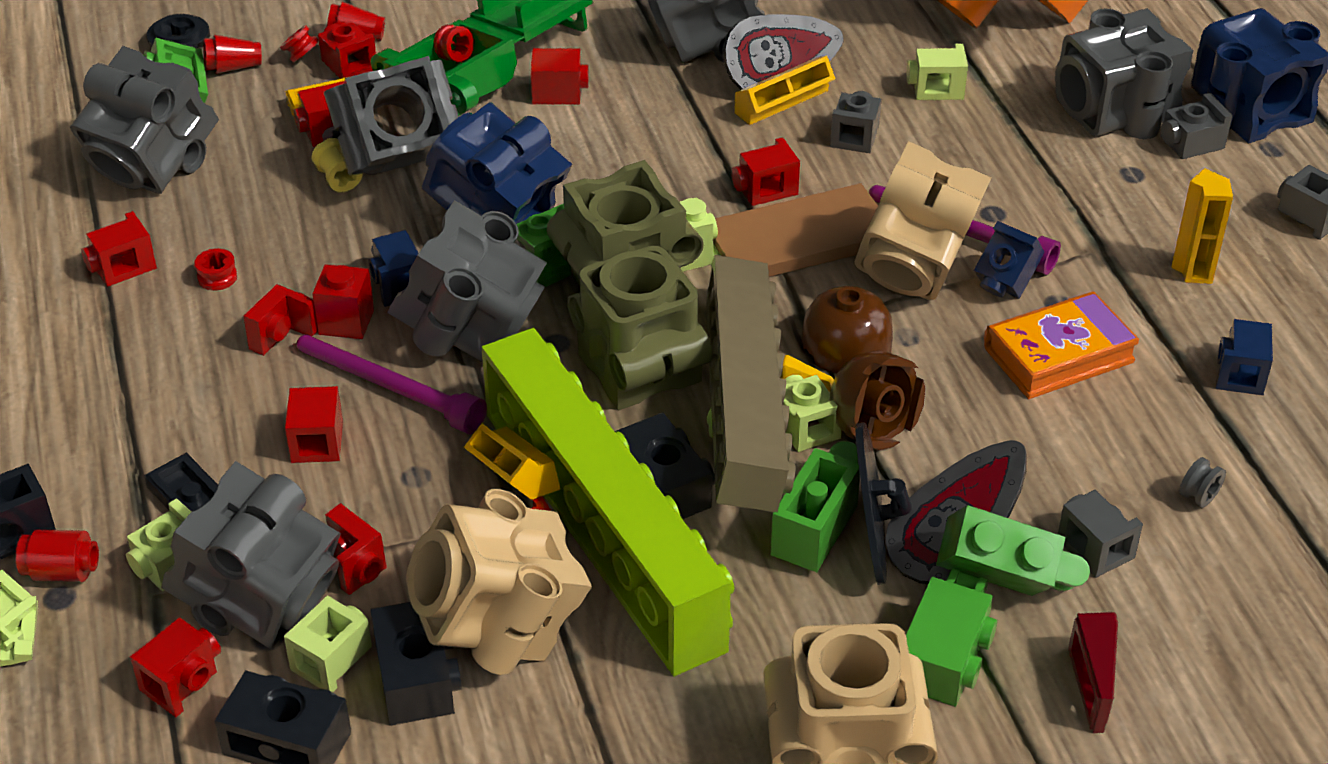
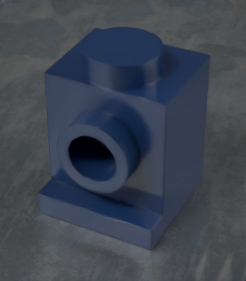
[974,221,1045,299]
[368,230,419,307]
[1216,319,1273,395]

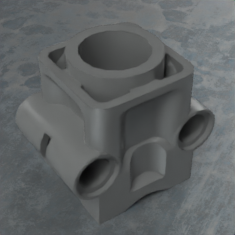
[647,0,765,63]
[1055,8,1194,139]
[70,46,219,194]
[324,56,459,175]
[387,200,547,363]
[161,461,340,649]

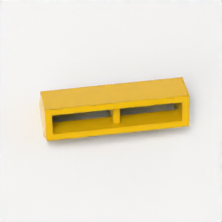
[734,56,835,125]
[1171,168,1233,284]
[464,423,560,500]

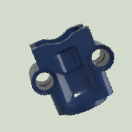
[1191,8,1328,144]
[422,102,572,224]

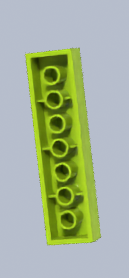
[481,327,734,677]

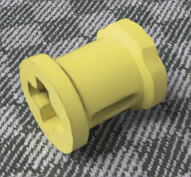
[311,138,363,192]

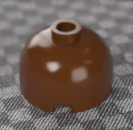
[801,286,893,374]
[830,350,925,450]

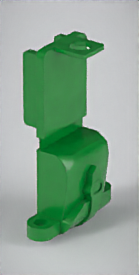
[371,0,593,115]

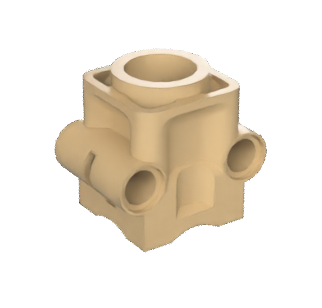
[855,141,991,300]
[406,489,592,675]
[763,623,938,764]

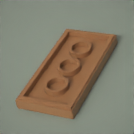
[713,183,878,277]

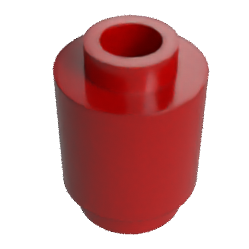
[16,530,99,582]

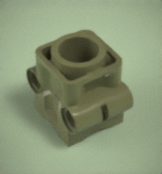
[546,160,704,287]
[568,246,712,411]

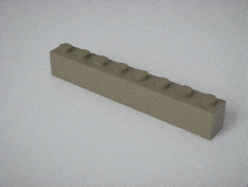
[706,255,795,512]

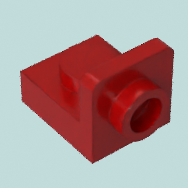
[243,284,318,356]
[325,503,387,595]

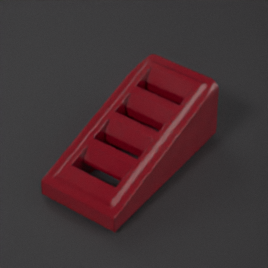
[1068,612,1118,733]

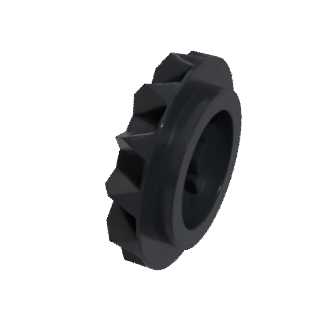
[147,14,211,48]

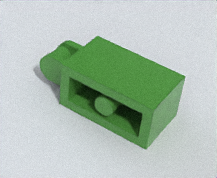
[770,441,860,573]
[936,505,1090,596]
[906,568,998,707]

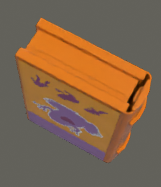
[984,291,1139,400]

